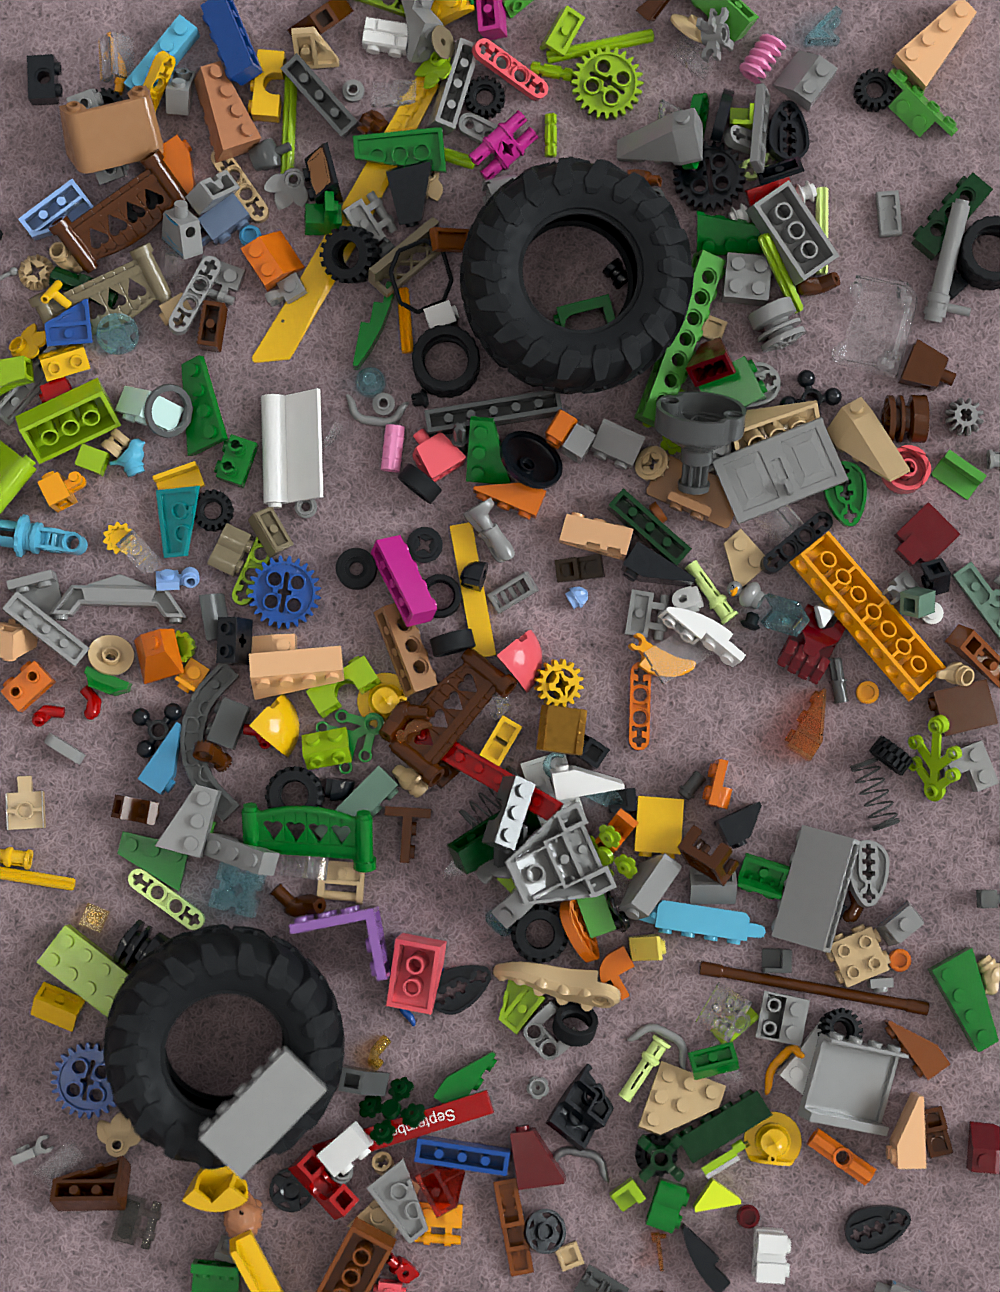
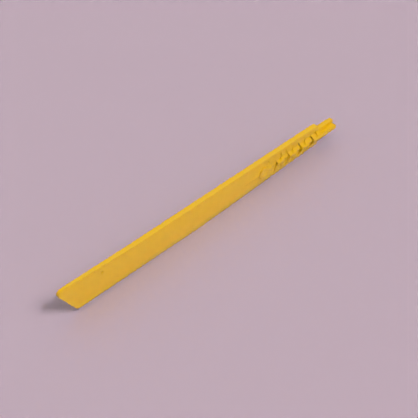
[252,76,439,363]

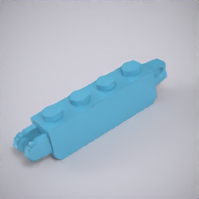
[640,900,766,945]

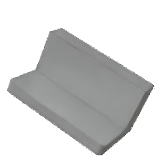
[689,868,737,904]

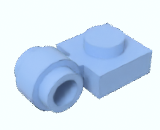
[155,567,200,591]

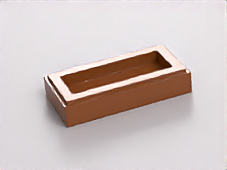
[429,227,469,253]

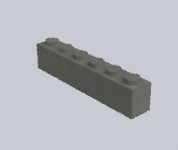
[424,390,563,437]

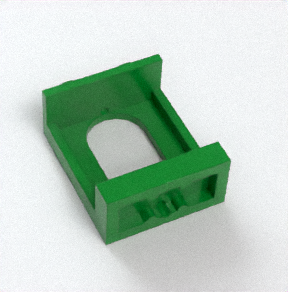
[553,294,615,327]

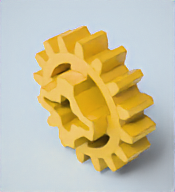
[534,659,584,707]

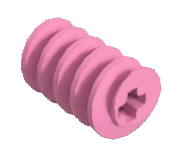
[739,34,786,84]

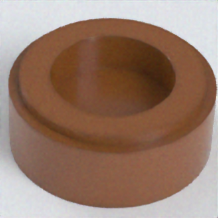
[648,502,668,523]

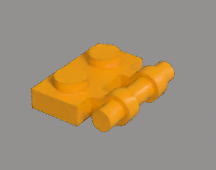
[414,1201,463,1247]

